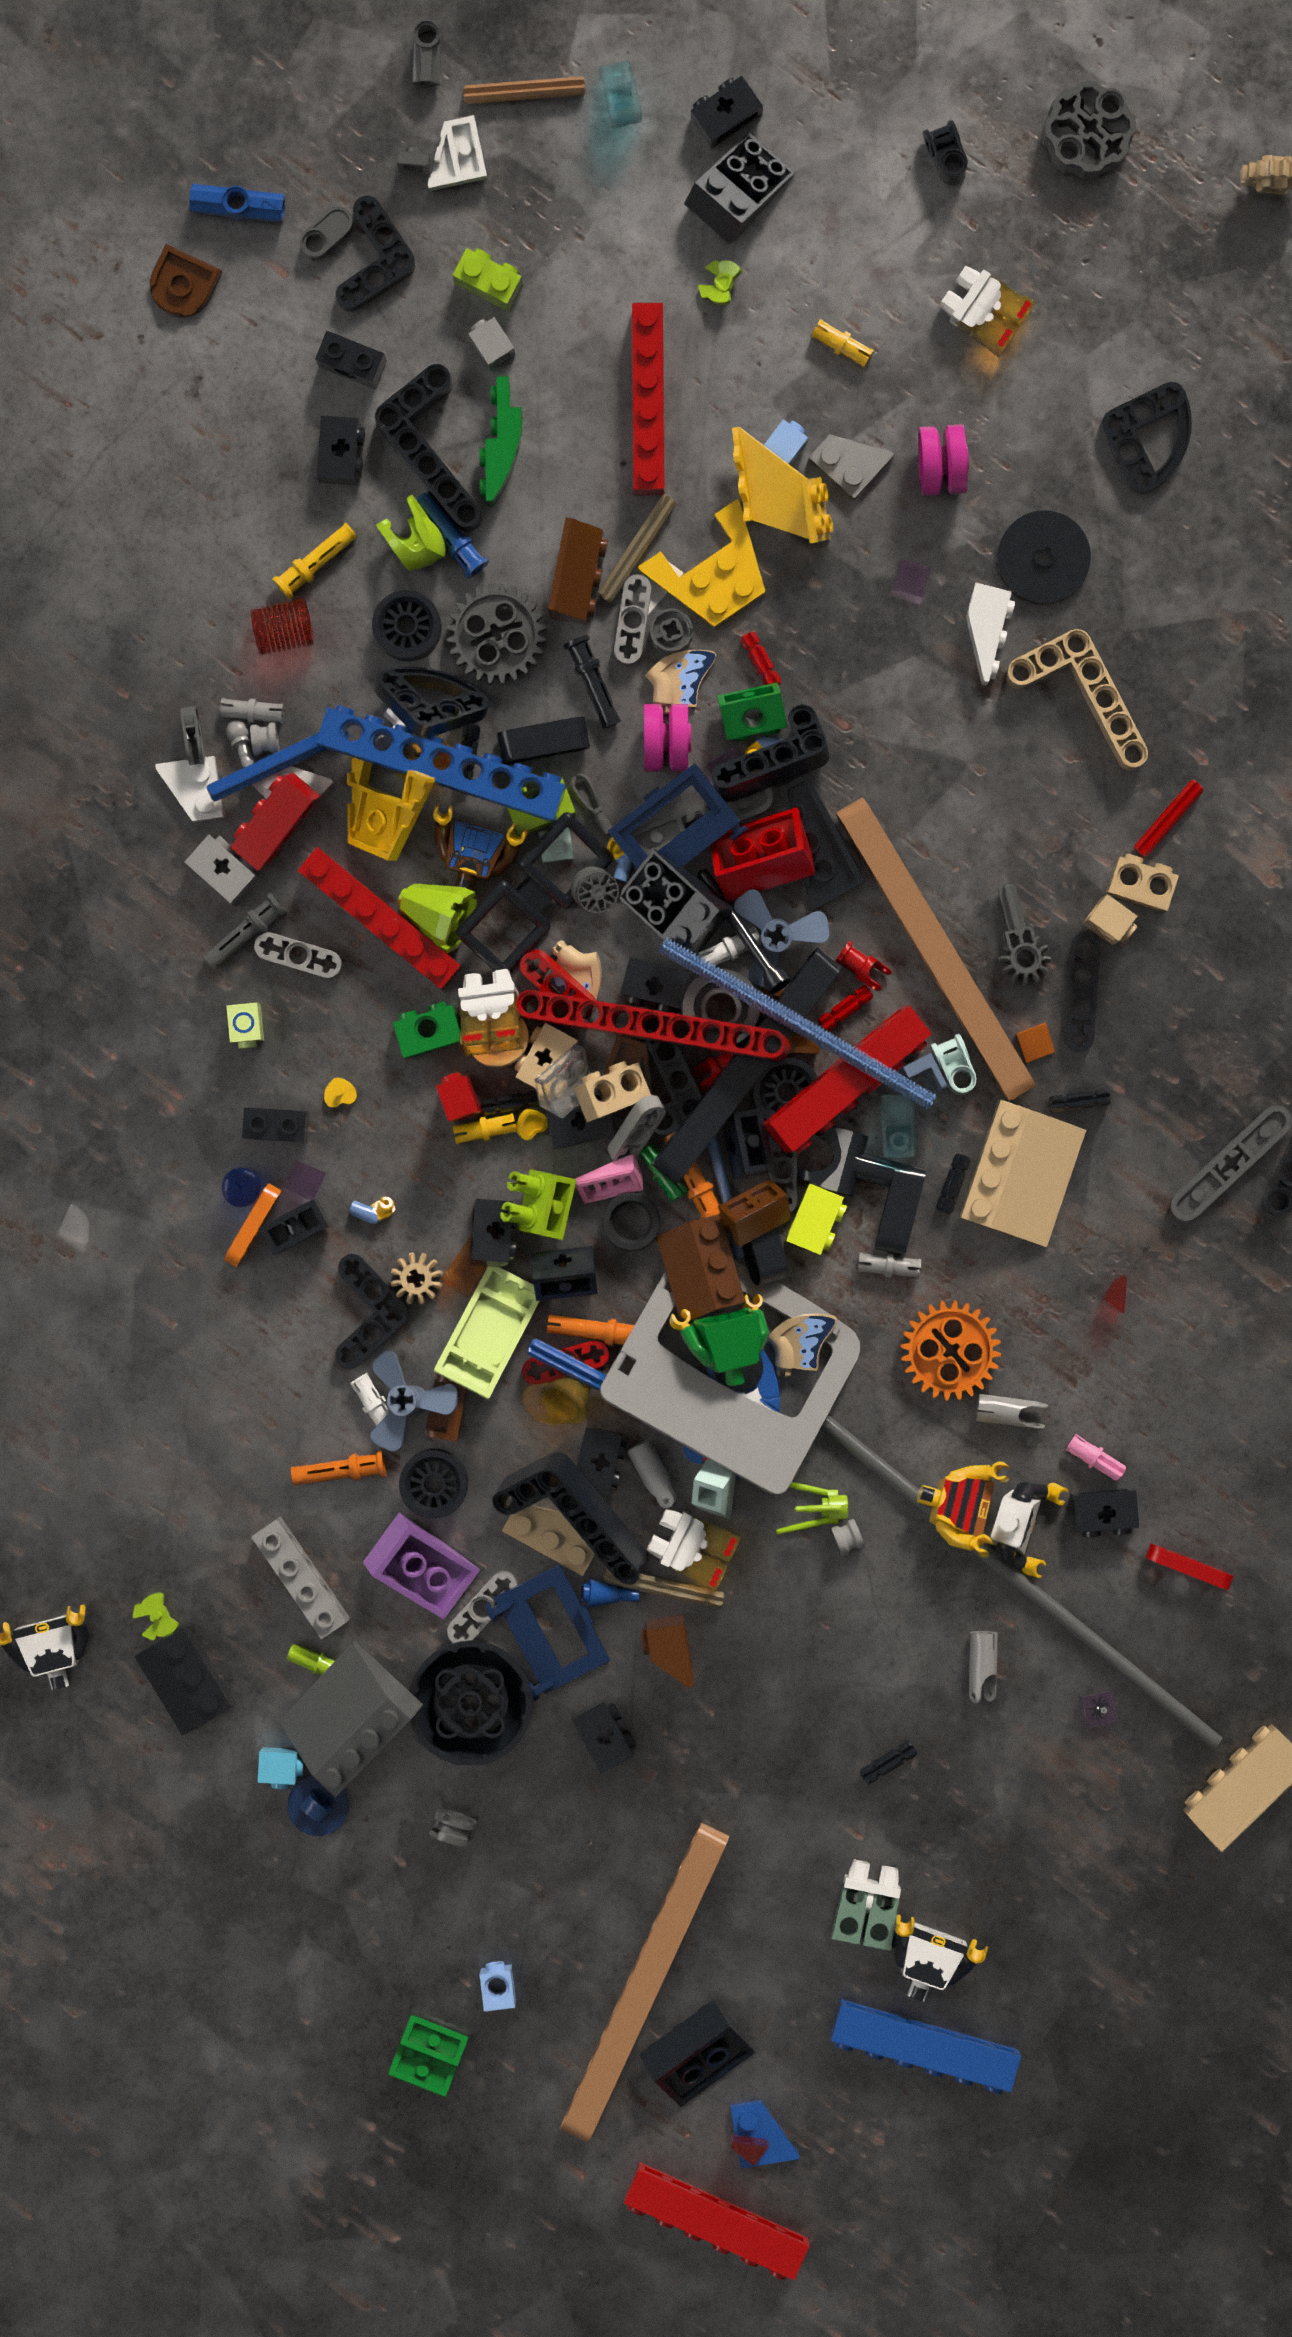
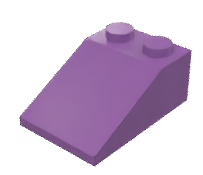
[363,1513,480,1619]

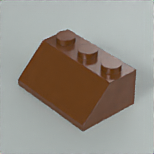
[548,517,608,625]
[656,1214,746,1324]
[641,1614,694,1688]

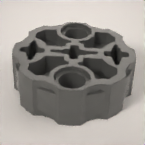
[1042,81,1136,180]

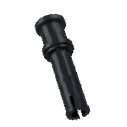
[563,634,621,730]

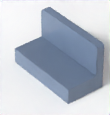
[895,1053,948,1093]

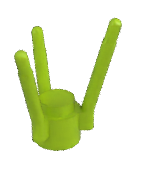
[776,1482,848,1535]

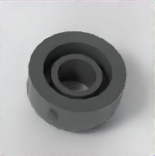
[682,969,761,1044]

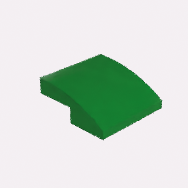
[388,2014,469,2097]

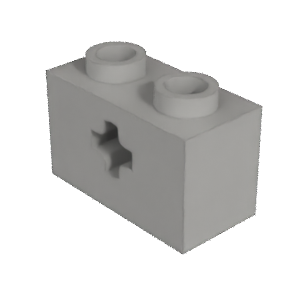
[185,835,258,905]

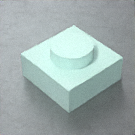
[539,828,574,863]

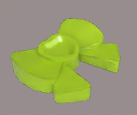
[698,260,742,306]
[133,1592,179,1641]

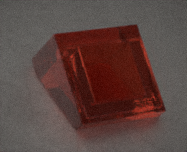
[1102,1275,1127,1314]
[730,2135,769,2165]

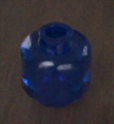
[221,1167,264,1208]

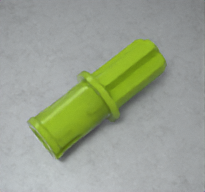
[287,1644,335,1676]

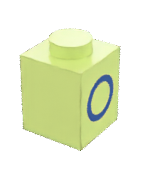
[226,1003,264,1049]

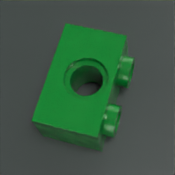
[717,683,787,741]
[393,1001,464,1059]

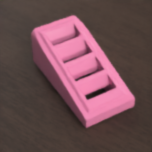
[575,1154,643,1204]

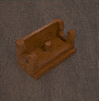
[718,1179,791,1247]
[425,1373,468,1442]

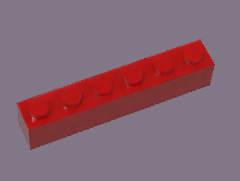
[632,303,665,496]
[297,847,463,991]
[763,1005,932,1153]
[624,2162,809,2280]

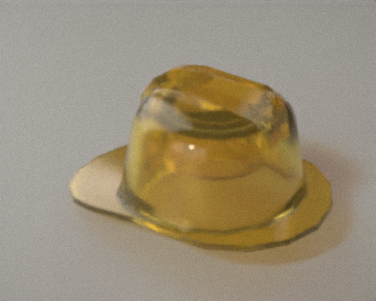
[522,1376,591,1424]

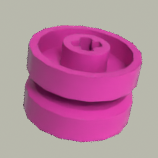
[918,424,969,496]
[644,704,691,772]

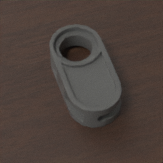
[300,206,354,261]
[180,705,206,765]

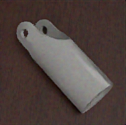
[975,1394,1048,1429]
[626,1438,677,1508]
[969,1631,998,1703]

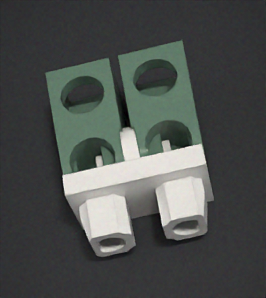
[830,1859,901,1951]

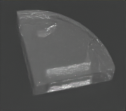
[58,1204,91,1245]

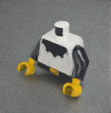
[991,1482,1068,1578]
[0,1605,90,1690]
[892,1915,988,2002]

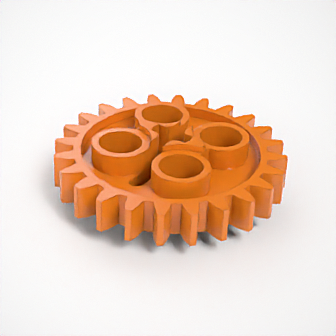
[900,1300,1001,1401]

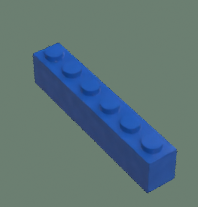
[830,1999,1021,2094]

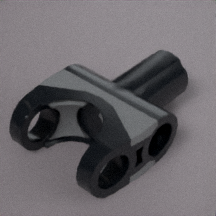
[797,1127,896,1196]

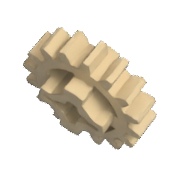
[1241,155,1292,195]

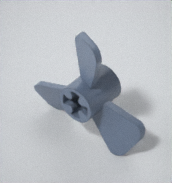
[734,889,830,987]
[370,1351,459,1451]

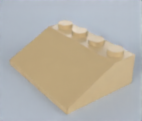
[958,1100,1086,1247]
[1183,1724,1292,1852]

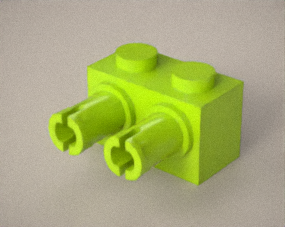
[500,1169,577,1240]

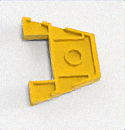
[638,499,766,628]
[347,756,435,861]

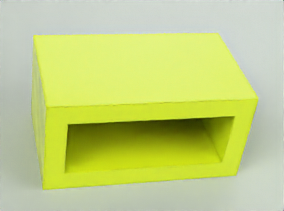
[785,1183,847,1255]

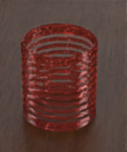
[250,597,314,656]

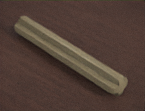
[598,494,676,603]
[603,1568,725,1609]

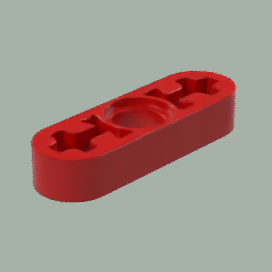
[520,949,596,1019]
[522,1340,609,1385]
[1145,1543,1234,1590]

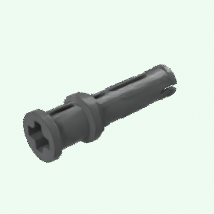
[203,892,288,970]

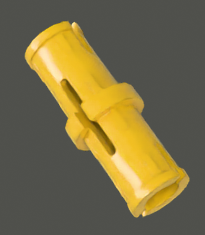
[811,319,874,368]
[453,1113,517,1145]

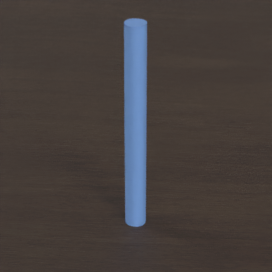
[707,1136,744,1259]

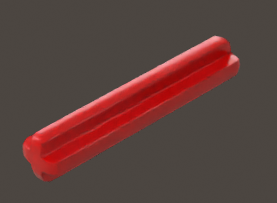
[1134,780,1204,857]

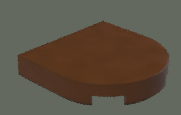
[150,244,223,318]

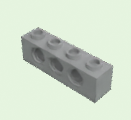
[251,1516,350,1640]

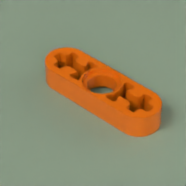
[224,1183,282,1268]

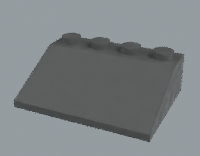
[279,1641,423,1797]

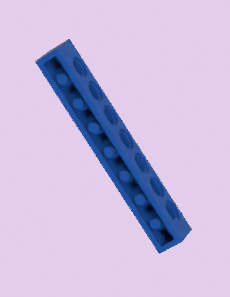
[316,705,566,823]

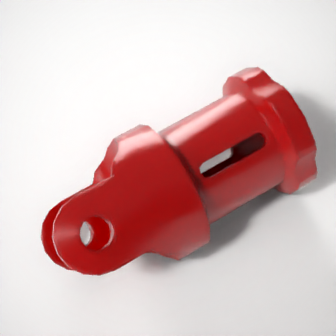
[835,940,892,991]
[690,1053,733,1091]

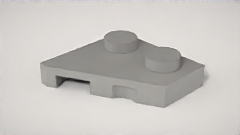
[808,434,894,500]

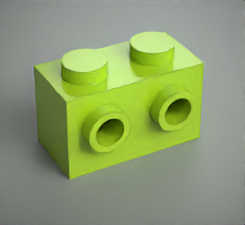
[452,248,523,312]

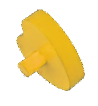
[324,1078,357,1108]
[516,1109,548,1140]

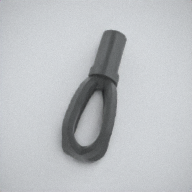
[570,774,612,836]

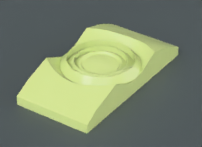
[433,1266,540,1400]

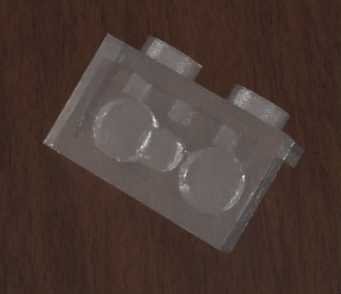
[534,1044,597,1118]

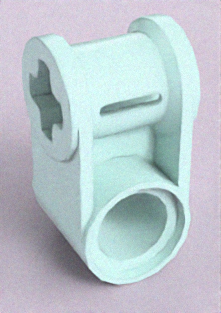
[930,1033,977,1095]

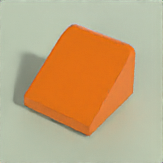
[1015,1023,1055,1063]

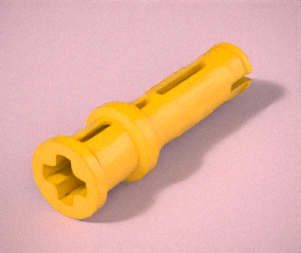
[272,523,358,600]

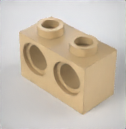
[1105,854,1179,913]
[1082,894,1137,945]
[573,1060,651,1122]

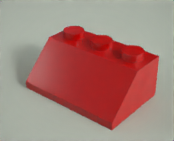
[711,807,815,902]

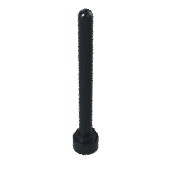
[698,869,791,994]

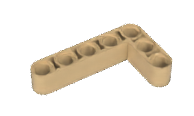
[1005,629,1148,771]

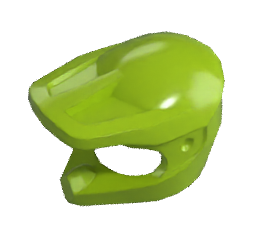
[376,495,446,571]

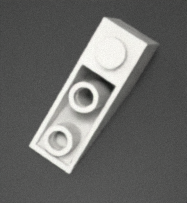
[966,583,1015,686]

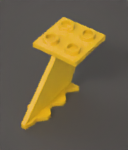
[732,427,833,543]

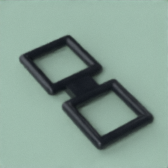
[455,812,614,973]

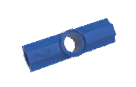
[189,184,285,223]

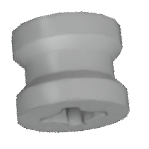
[250,722,280,756]
[831,1518,866,1556]

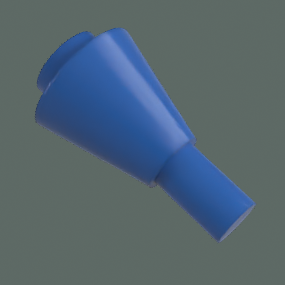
[581,1577,639,1608]

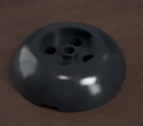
[409,1641,532,1766]

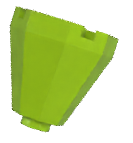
[397,883,478,953]

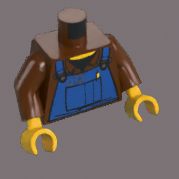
[433,803,529,891]

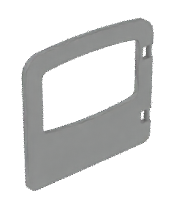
[600,1260,860,1495]

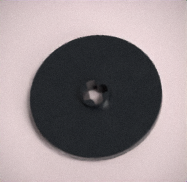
[998,510,1091,604]

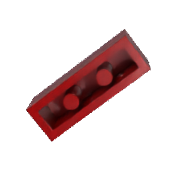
[230,772,321,871]
[436,1072,483,1123]

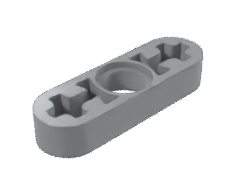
[614,575,652,666]
[254,932,343,979]
[608,1095,665,1162]
[447,1571,518,1643]

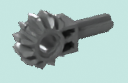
[998,884,1052,986]

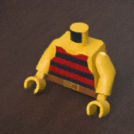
[917,1461,1010,1558]

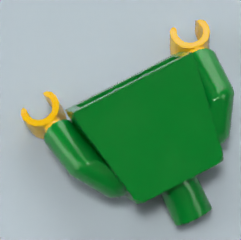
[670,1294,769,1386]

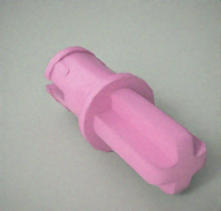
[1066,1434,1126,1481]

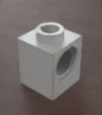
[468,317,516,371]

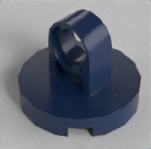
[287,1775,349,1836]

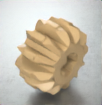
[391,1252,443,1304]

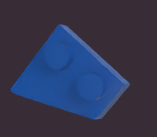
[730,2100,800,2169]

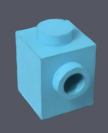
[257,1747,304,1789]

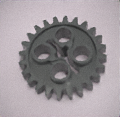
[446,583,547,685]

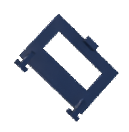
[608,763,748,869]
[484,1564,610,1701]

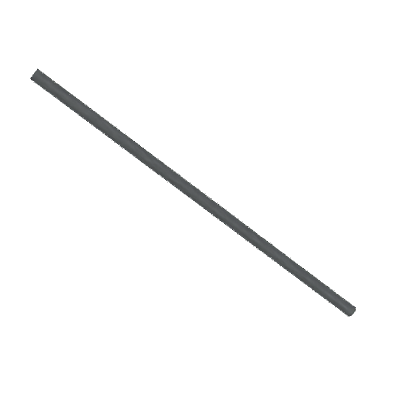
[821,1415,1223,1749]

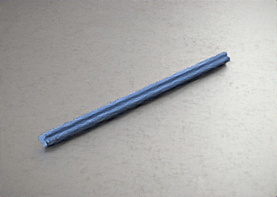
[659,937,936,1109]

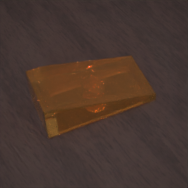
[441,1235,496,1297]

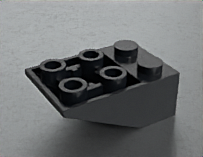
[684,132,795,244]
[618,849,733,956]

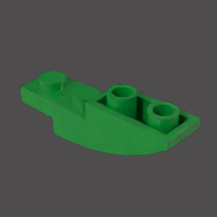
[479,376,523,506]

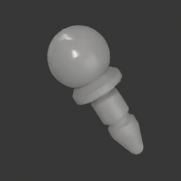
[226,720,254,767]

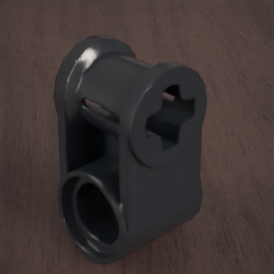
[922,120,968,185]

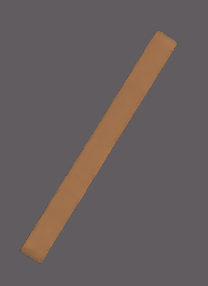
[836,797,1036,1102]
[559,1823,729,2143]

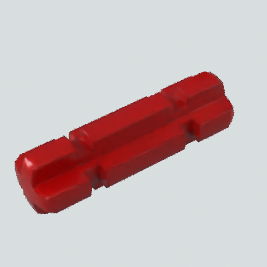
[741,631,781,686]
[818,985,874,1032]

